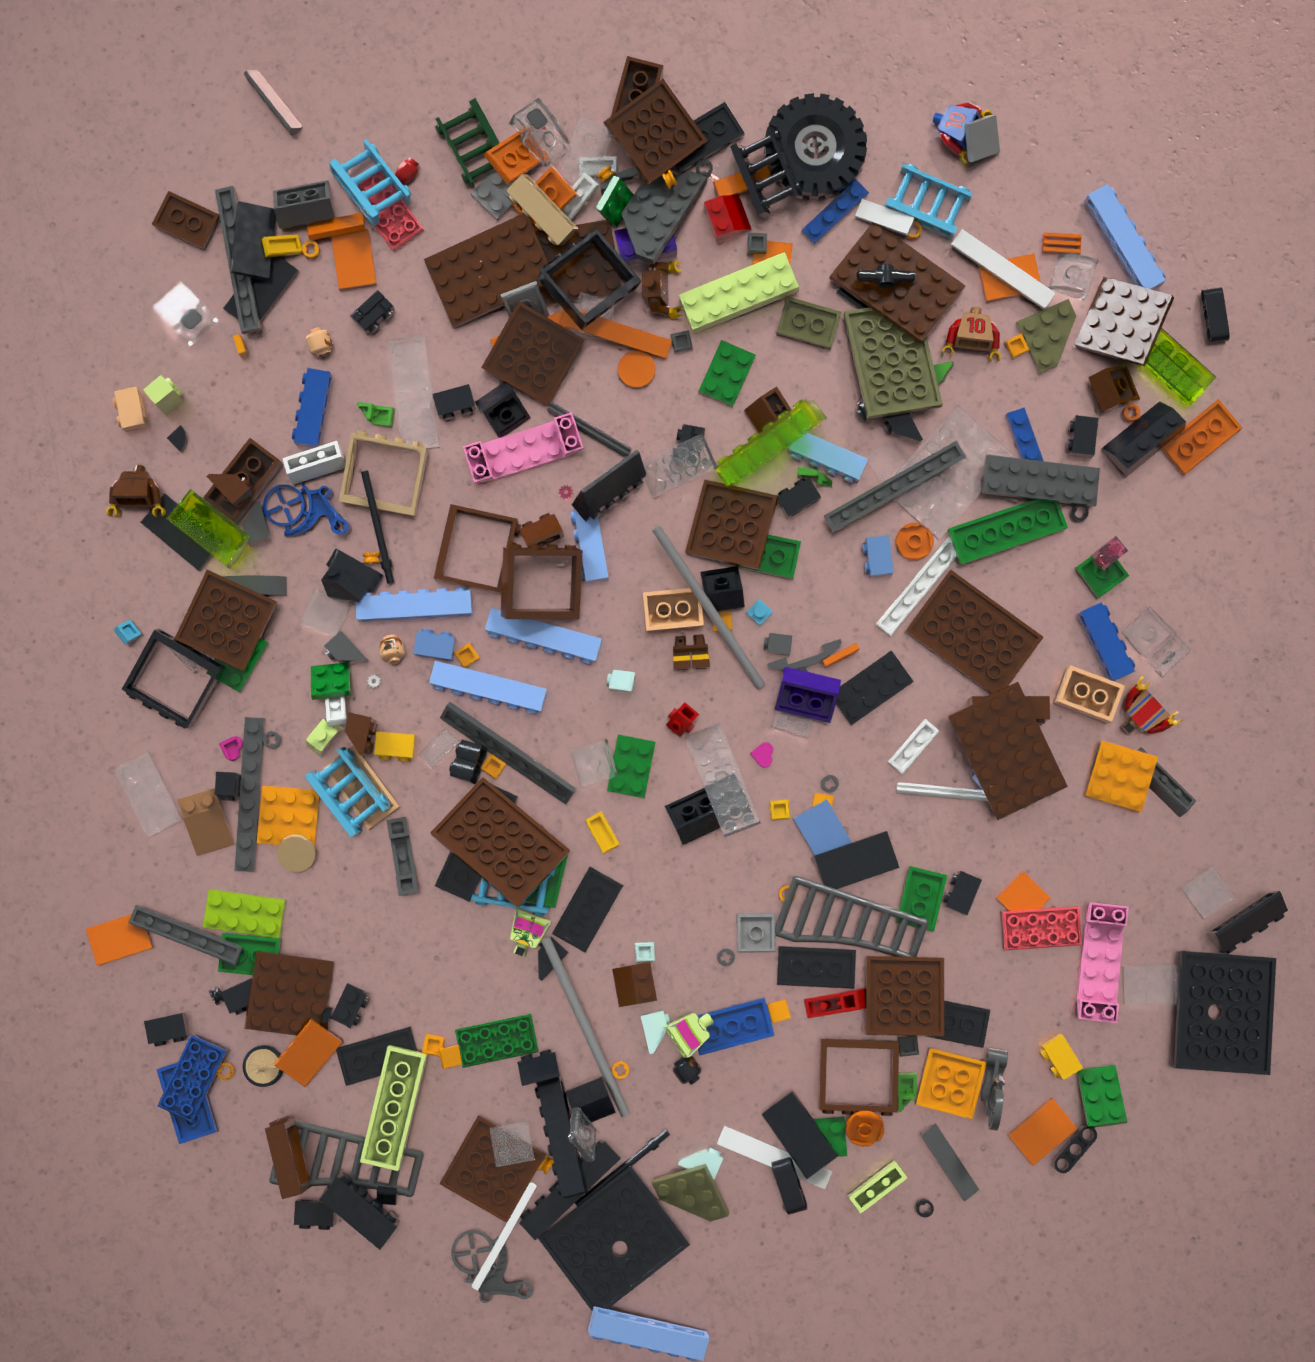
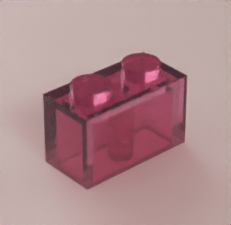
[1092,536,1128,570]

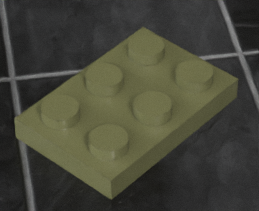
[776,296,842,349]

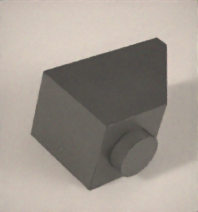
[241,501,272,546]
[324,631,369,663]

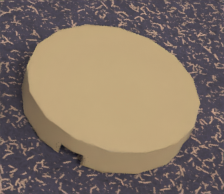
[277,834,316,872]

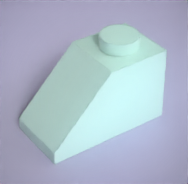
[606,670,636,695]
[641,1010,670,1054]
[678,1148,723,1180]

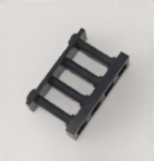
[730,126,804,217]

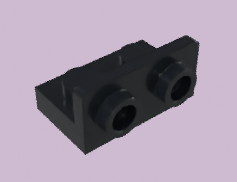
[331,983,370,1029]

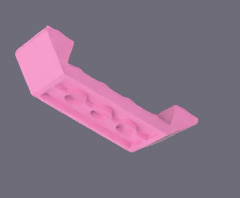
[463,412,584,483]
[1077,902,1129,1023]

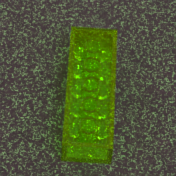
[714,399,827,487]

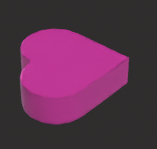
[219,736,243,761]
[750,742,774,768]

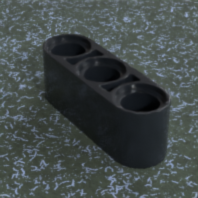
[1201,287,1230,343]
[326,548,383,592]
[1052,1125,1097,1173]
[771,1157,808,1215]

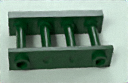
[435,98,500,189]

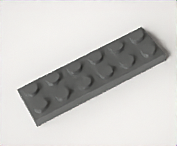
[982,455,1100,507]

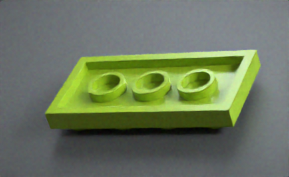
[203,889,286,938]

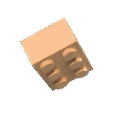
[1054,665,1125,723]

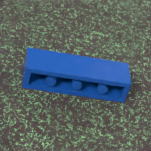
[292,368,332,448]
[1078,602,1135,681]

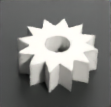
[366,674,382,689]

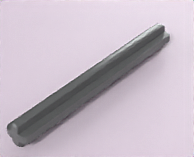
[547,402,632,457]

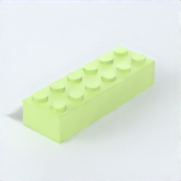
[679,252,799,334]
[360,1045,428,1171]

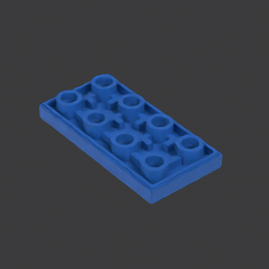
[157,1034,227,1123]

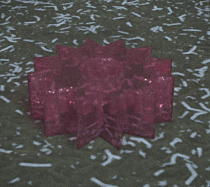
[558,485,573,499]

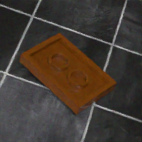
[152,191,220,250]

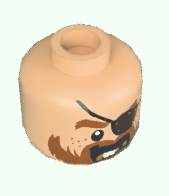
[306,327,333,357]
[379,635,405,665]

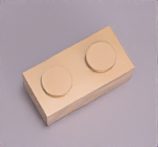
[113,387,148,432]

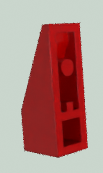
[804,988,866,1018]

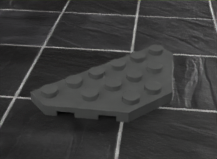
[621,171,707,265]

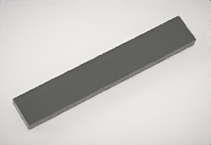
[128,905,244,965]

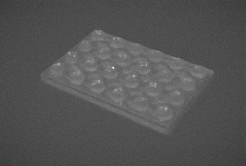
[892,405,1014,540]

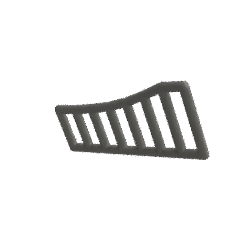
[775,876,929,957]
[269,1120,424,1197]

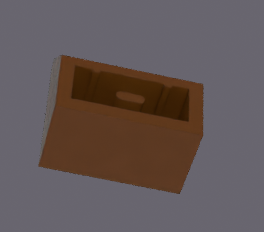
[744,386,797,442]
[345,712,378,758]

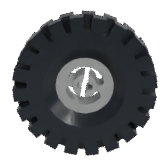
[764,93,867,200]

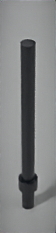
[361,470,394,584]
[575,1129,670,1207]

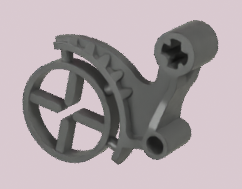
[981,1048,1008,1131]
[451,1230,534,1303]

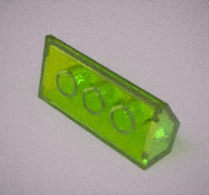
[1146,328,1216,405]
[166,489,251,569]

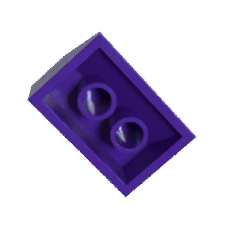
[614,228,677,266]
[774,667,841,723]

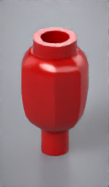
[392,157,419,187]

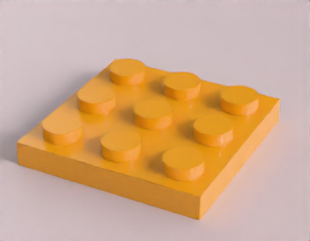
[1085,740,1158,812]
[257,785,320,847]
[915,1047,987,1119]

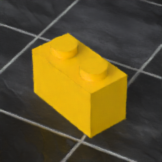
[374,732,416,762]
[1040,1034,1083,1080]

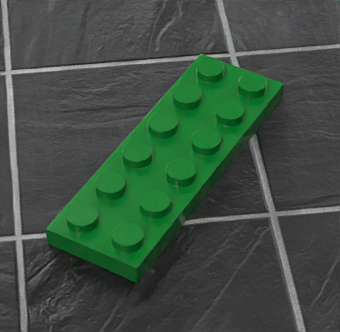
[948,500,1068,565]

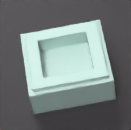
[635,942,655,963]

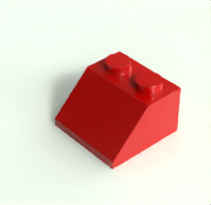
[704,195,752,243]

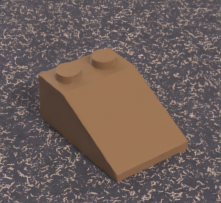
[178,788,234,856]

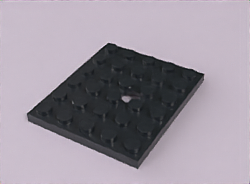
[1174,951,1276,1075]
[538,1166,690,1311]

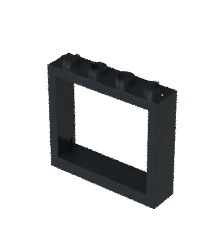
[537,229,642,330]
[122,629,225,729]

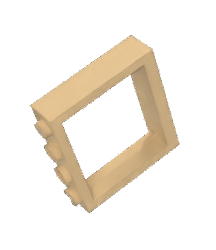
[339,430,428,516]

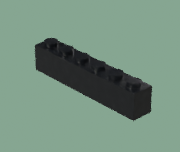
[535,1076,588,1199]
[519,1140,621,1240]

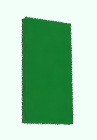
[455,1014,539,1068]

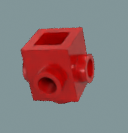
[666,702,699,737]

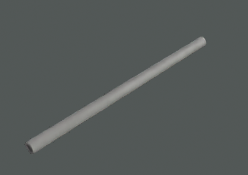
[652,525,765,689]
[541,936,630,1117]

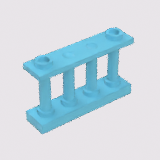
[329,139,411,227]
[885,164,973,239]
[304,747,391,837]
[471,867,557,916]

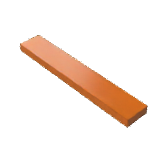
[558,308,672,358]

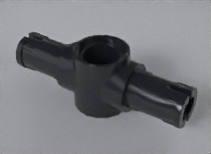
[856,264,915,288]

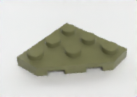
[1016,299,1076,374]
[652,1164,729,1222]

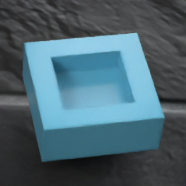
[746,599,773,626]
[114,620,141,645]

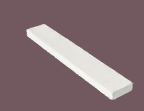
[951,229,1055,310]
[876,537,957,636]
[717,1126,832,1189]
[472,1182,537,1291]

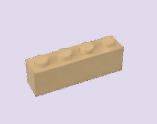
[507,174,579,245]

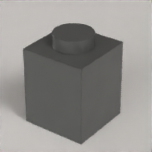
[764,633,792,656]

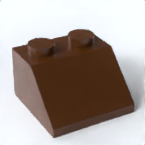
[1088,365,1140,412]
[206,474,255,510]
[519,513,564,548]
[612,962,657,1007]

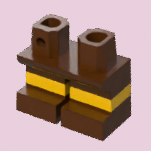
[673,634,710,671]

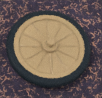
[242,1045,283,1087]

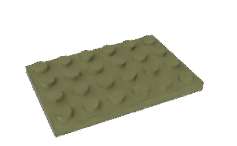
[843,307,943,419]

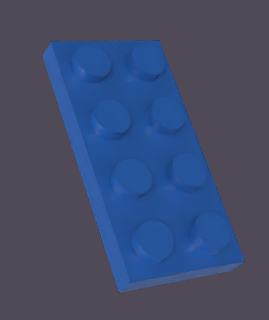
[697,998,775,1056]
[156,1062,218,1144]

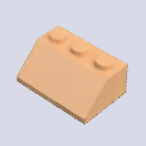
[643,588,704,631]

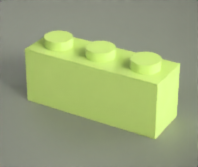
[143,375,183,415]
[847,1160,907,1214]

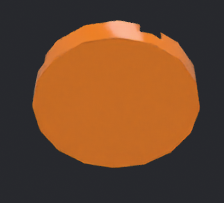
[618,350,655,388]
[895,523,934,561]
[846,1111,884,1146]

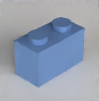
[862,535,894,578]
[413,629,456,661]

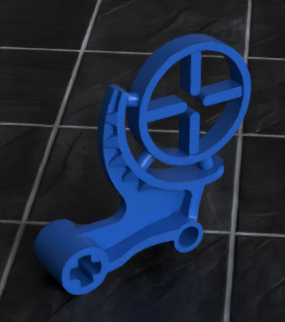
[263,483,352,537]

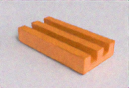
[1042,232,1082,255]
[822,643,860,668]

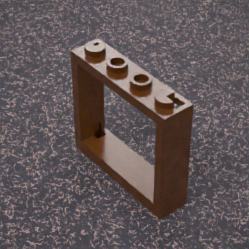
[434,504,521,595]
[500,544,583,619]
[818,1038,899,1116]
[265,1116,312,1199]

